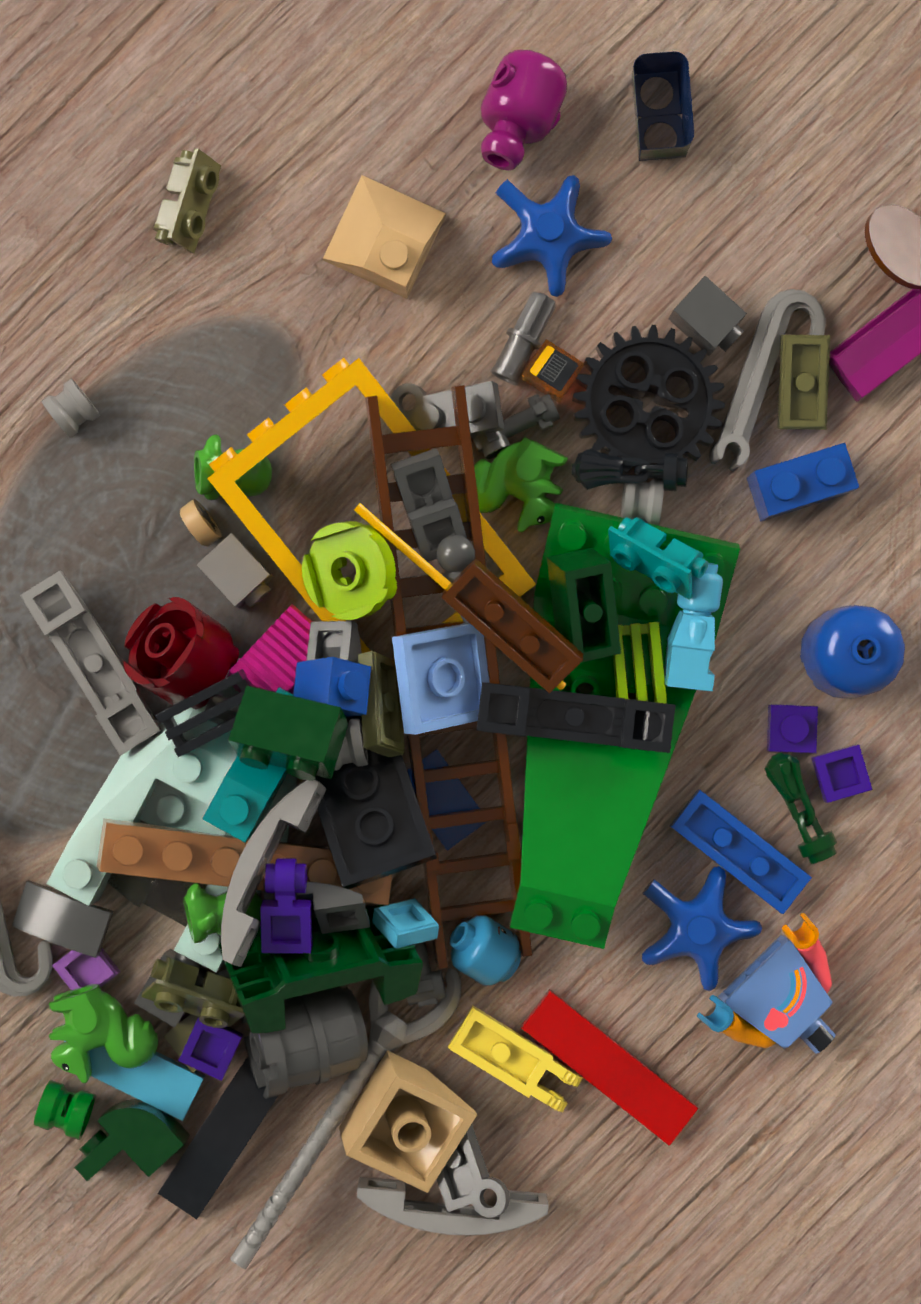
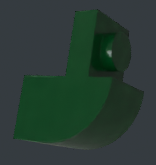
[74,1099,190,1181]

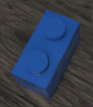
[747,442,860,522]

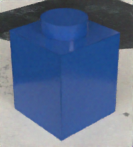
[293,657,371,717]

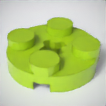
[302,521,397,620]

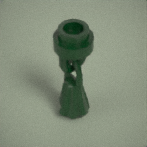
[765,752,837,864]

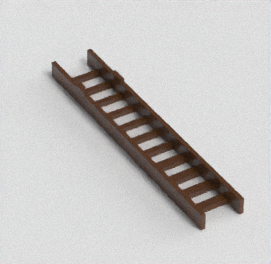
[365,385,532,969]

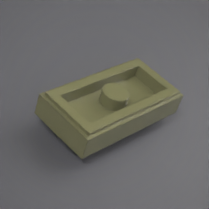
[777,335,830,430]
[358,651,405,757]

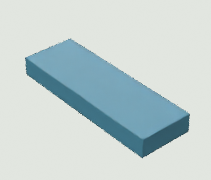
[64,1041,206,1121]

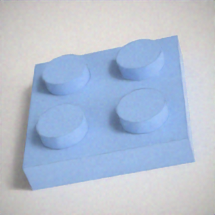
[392,623,490,735]

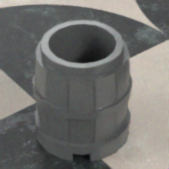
[241,986,368,1099]

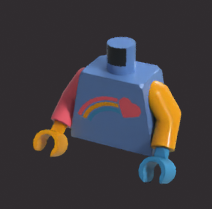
[697,913,836,1054]

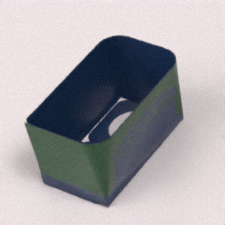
[632,51,694,161]

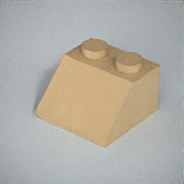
[339,1050,477,1193]

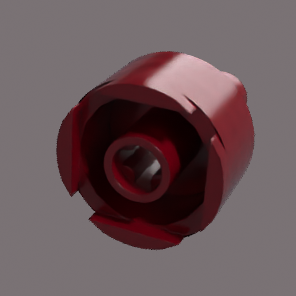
[123,597,239,709]

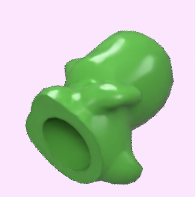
[194,435,272,501]
[183,883,262,943]

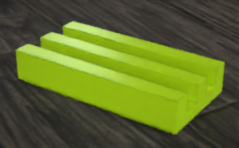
[612,622,667,704]

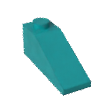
[202,687,293,843]

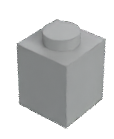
[197,533,274,609]

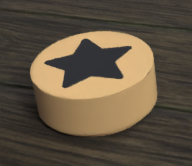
[180,499,222,547]

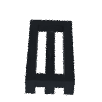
[155,669,252,757]

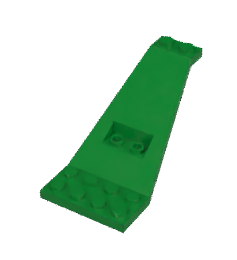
[510,503,740,949]

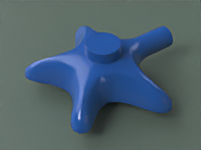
[492,175,612,297]
[642,866,762,991]

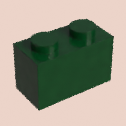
[547,548,621,662]
[228,685,348,781]

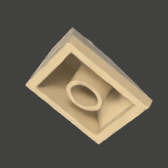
[323,175,446,299]

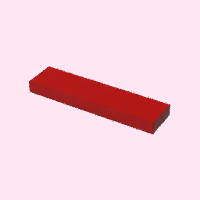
[521,989,698,1146]

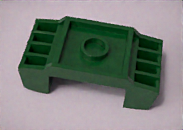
[218,904,423,1034]

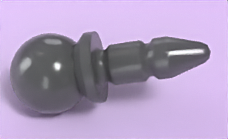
[436,535,475,624]

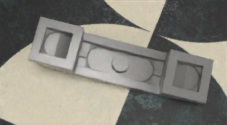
[20,570,161,756]
[221,780,326,967]
[357,1177,549,1236]

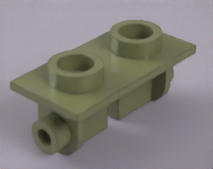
[153,148,221,254]
[141,957,244,1028]

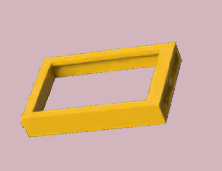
[207,358,536,653]

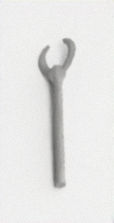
[230,968,461,1269]

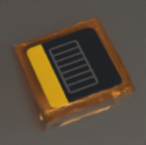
[521,339,585,404]

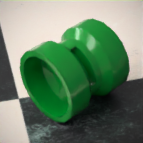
[34,1080,96,1140]

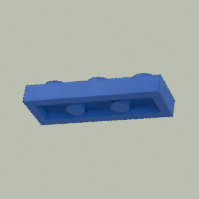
[670,789,812,914]

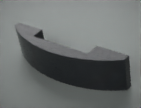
[477,682,676,753]
[158,1056,278,1219]

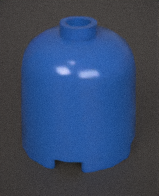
[800,605,905,699]

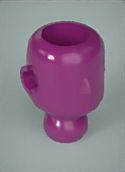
[481,49,568,171]

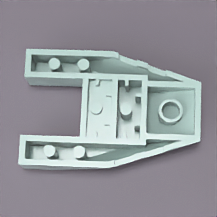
[46,658,297,972]

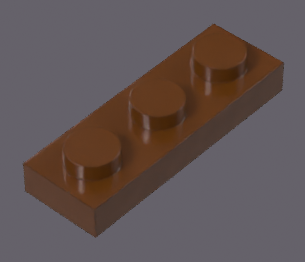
[441,558,583,694]

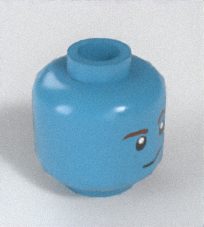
[450,915,521,986]

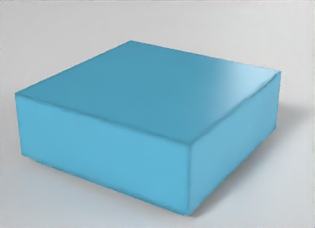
[372,898,439,949]

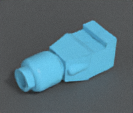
[664,563,723,692]

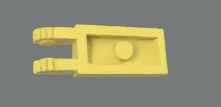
[448,1005,583,1112]

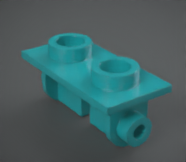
[608,517,708,600]

